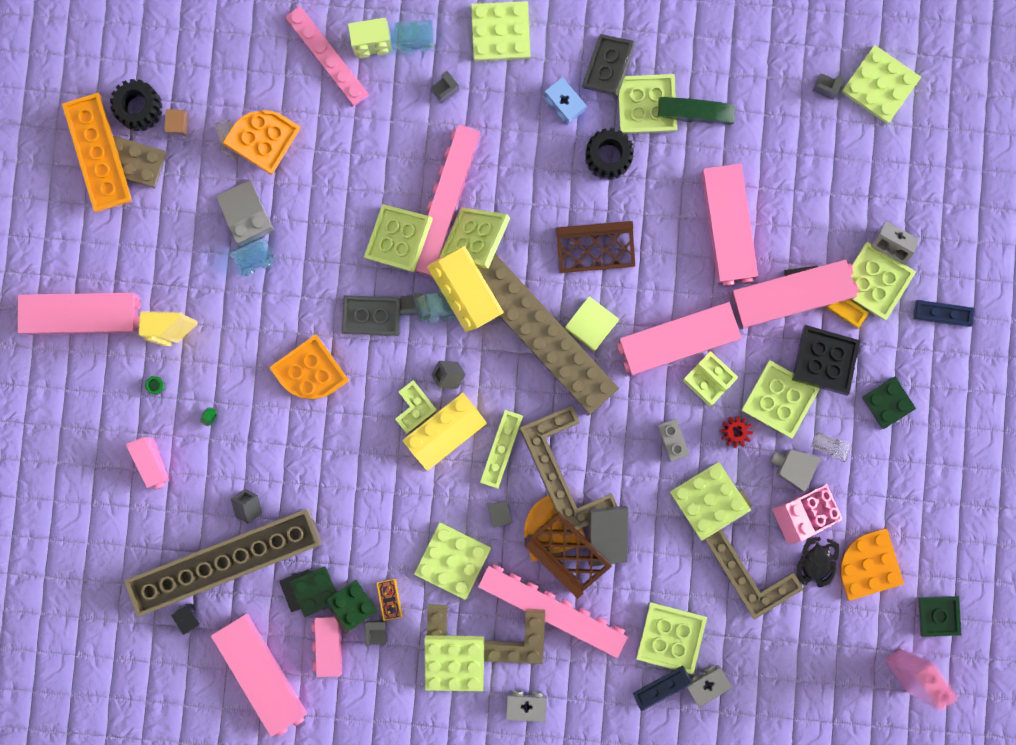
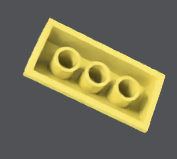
[427,246,504,332]
[139,312,197,346]
[402,393,487,471]

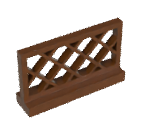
[556,221,636,273]
[524,511,612,599]

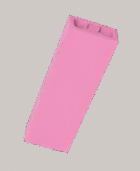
[701,164,758,286]
[732,259,859,329]
[18,293,141,335]
[617,302,742,376]
[211,613,307,737]
[885,649,957,711]

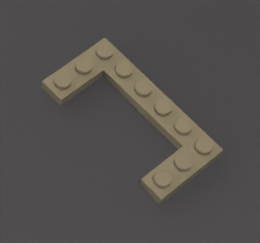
[519,405,618,535]
[704,489,803,620]
[427,604,545,664]

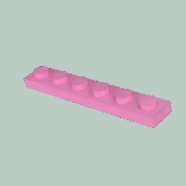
[285,6,369,106]

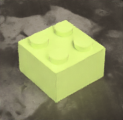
[348,18,393,58]

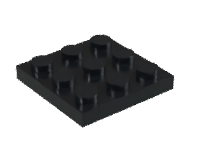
[792,325,860,396]

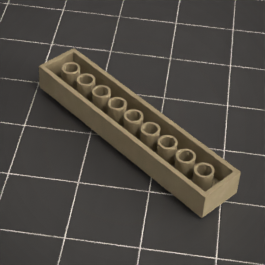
[477,254,619,415]
[124,508,323,617]

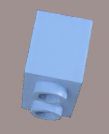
[544,77,587,125]

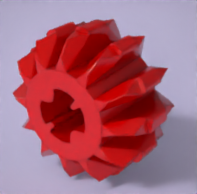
[719,415,753,448]

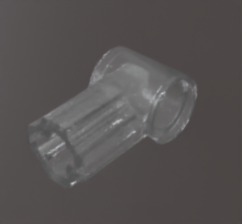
[215,120,239,160]
[811,432,853,462]

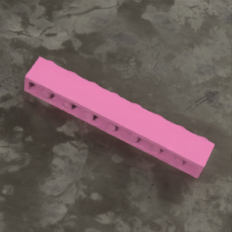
[415,124,481,278]
[478,564,628,658]

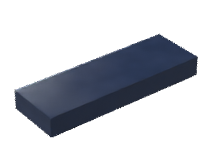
[913,300,974,327]
[632,666,693,711]

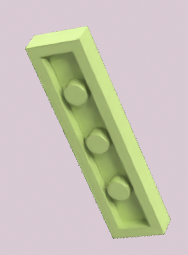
[480,410,523,489]

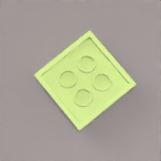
[471,1,530,61]
[841,45,921,124]
[618,74,678,134]
[364,204,433,273]
[439,207,510,269]
[850,242,916,321]
[741,360,820,439]
[670,462,751,541]
[414,522,492,600]
[636,602,707,674]
[425,635,484,691]

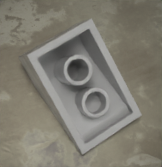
[216,180,275,247]

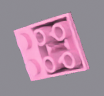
[772,484,843,544]

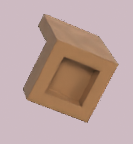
[165,109,189,136]

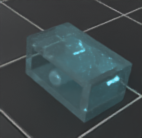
[395,20,435,52]
[414,292,455,323]

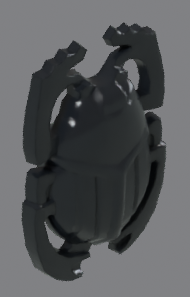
[797,537,839,587]

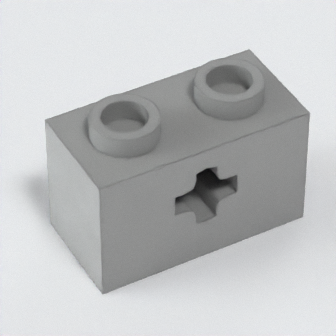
[871,221,919,265]
[656,419,689,462]
[687,665,732,707]
[506,690,547,722]

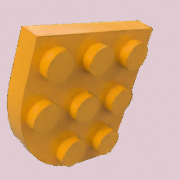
[222,110,301,175]
[269,334,350,399]
[524,488,585,562]
[840,528,904,601]

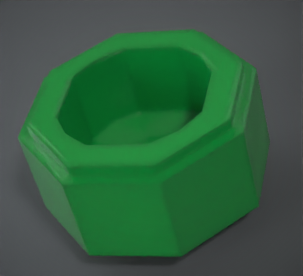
[145,376,165,395]
[200,407,218,426]

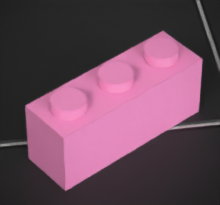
[312,616,342,677]

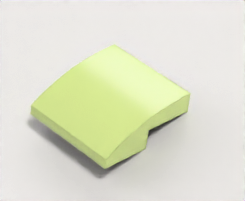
[564,296,619,352]
[682,351,738,407]

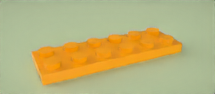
[62,93,133,213]

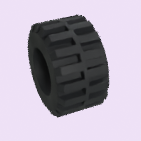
[110,79,163,131]
[585,128,634,180]

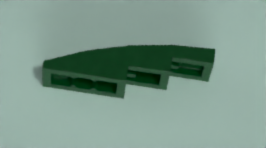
[658,97,735,125]

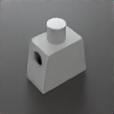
[770,449,821,492]

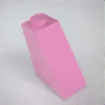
[126,437,170,490]

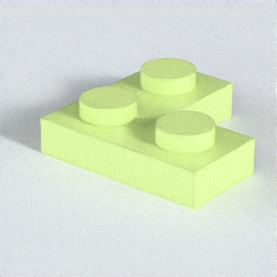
[395,380,437,434]

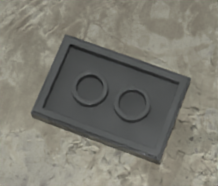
[582,34,636,96]
[342,295,401,336]
[589,506,628,567]

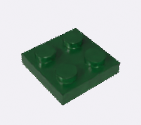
[862,376,916,429]
[289,566,337,617]
[324,580,378,633]
[918,596,962,637]

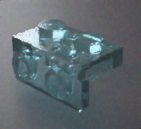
[230,236,275,276]

